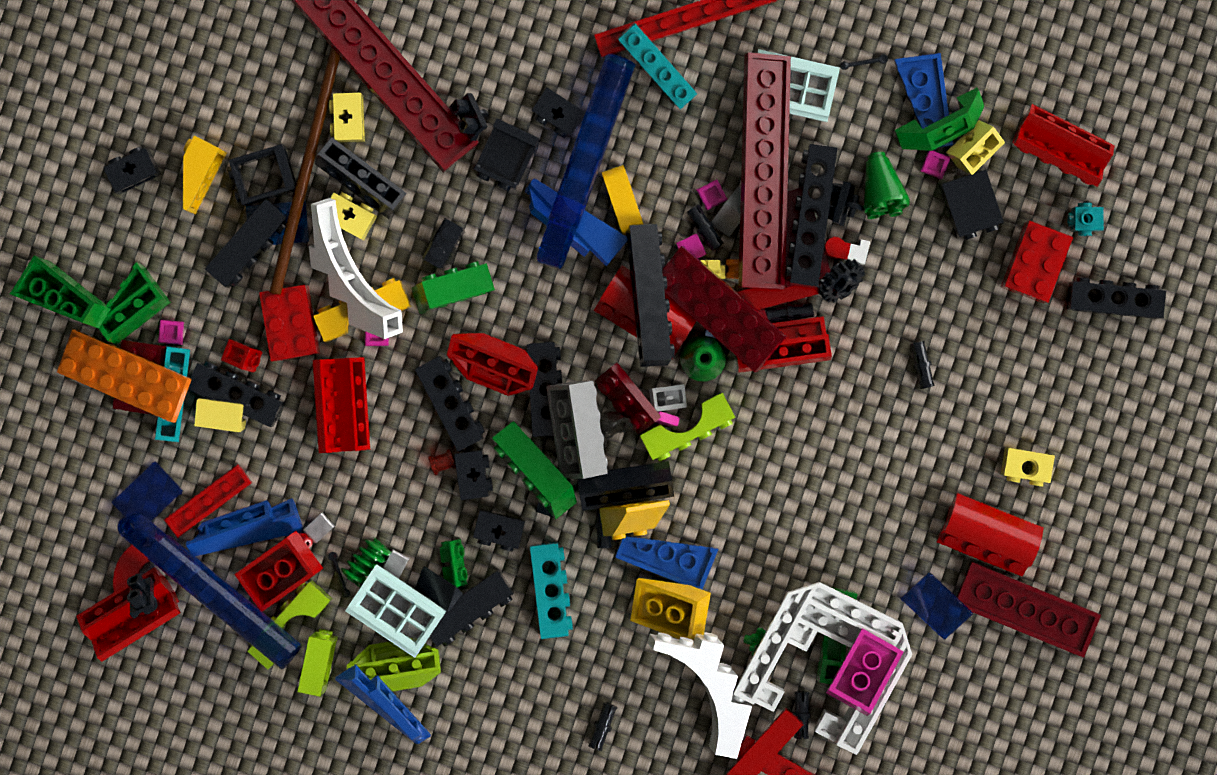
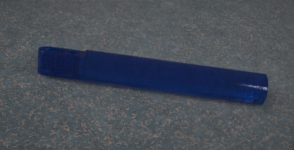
[537,54,636,269]
[117,513,302,670]

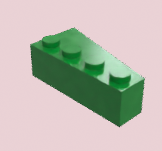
[10,255,111,328]
[492,421,577,520]

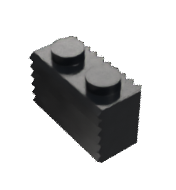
[422,218,466,270]

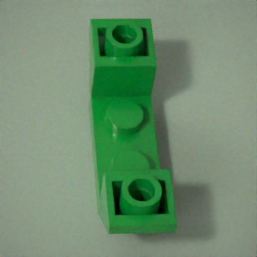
[894,87,984,151]

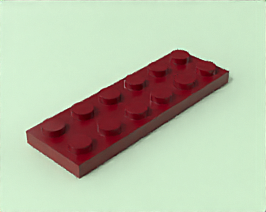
[662,246,787,372]
[954,562,1101,658]

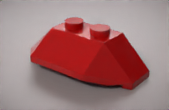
[447,333,538,396]

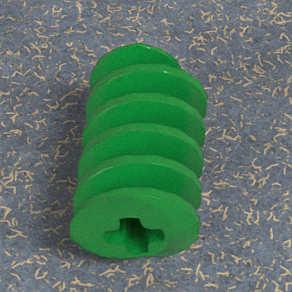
[341,537,391,588]

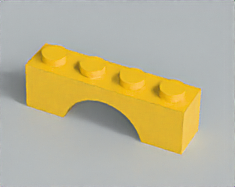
[313,278,412,342]

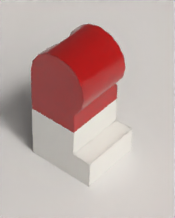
[824,237,870,265]

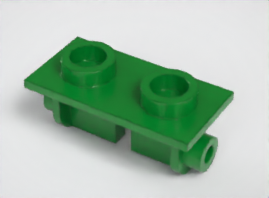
[439,539,468,587]

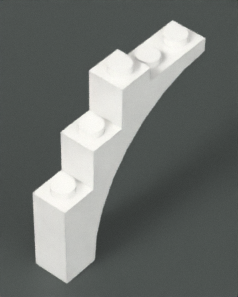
[309,198,403,339]
[647,632,752,759]

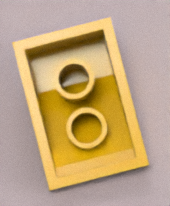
[183,136,227,214]
[599,500,670,540]
[630,578,711,641]

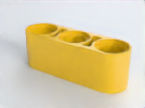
[601,165,644,235]

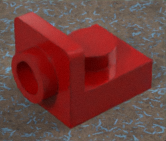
[221,339,262,373]

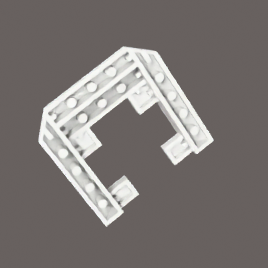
[733,582,912,755]

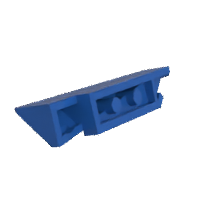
[525,178,628,266]
[186,498,304,556]
[335,664,431,744]

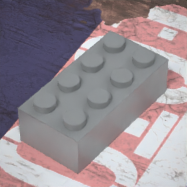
[546,381,608,479]

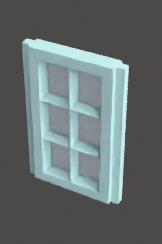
[758,49,840,122]
[345,564,446,658]

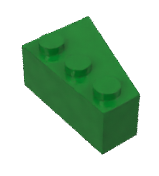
[412,261,495,314]
[98,262,171,345]

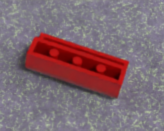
[1012,104,1115,187]
[593,265,696,359]
[735,316,832,373]
[313,357,370,453]
[936,493,1044,577]
[76,567,181,662]

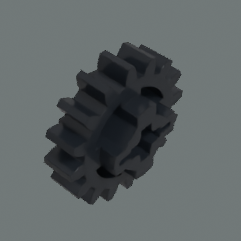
[818,259,865,303]

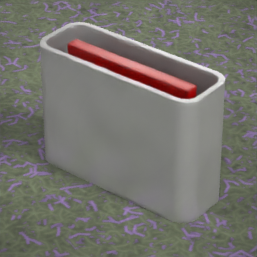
[303,512,335,544]
[383,549,409,579]

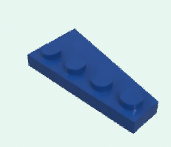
[894,53,953,148]
[615,536,718,589]

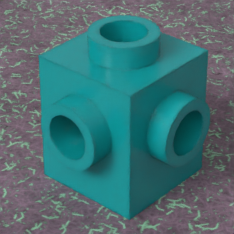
[1067,203,1104,236]

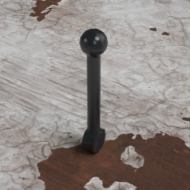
[840,54,888,70]
[328,552,351,598]

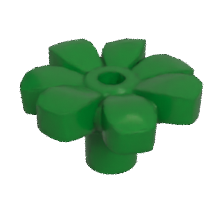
[743,628,766,656]

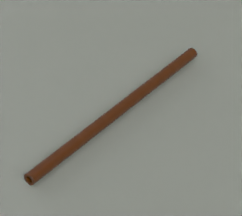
[269,47,340,295]

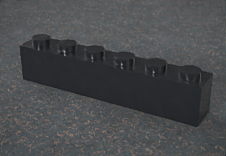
[626,224,675,367]

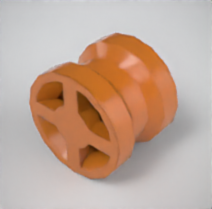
[726,259,739,279]

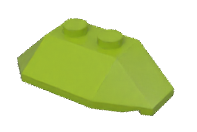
[346,637,441,692]

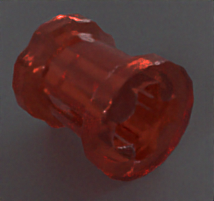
[428,449,456,476]

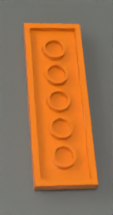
[57,329,192,423]

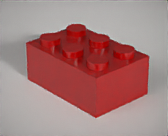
[1000,221,1073,304]
[259,285,320,362]
[234,531,323,612]

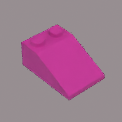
[826,628,904,716]

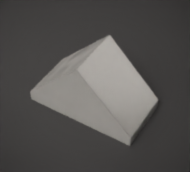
[712,187,741,237]
[649,384,687,411]

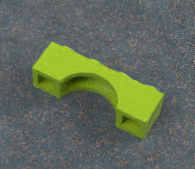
[640,393,735,462]
[247,580,333,669]

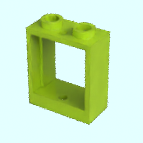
[297,629,338,697]

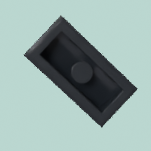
[415,566,463,612]

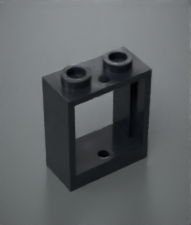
[227,144,296,206]

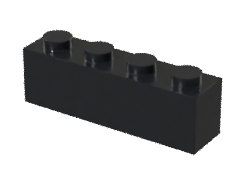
[205,199,288,288]
[578,461,674,511]
[421,569,514,647]

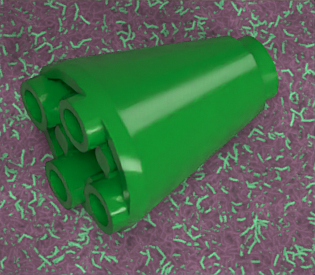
[864,152,910,219]
[680,336,726,382]

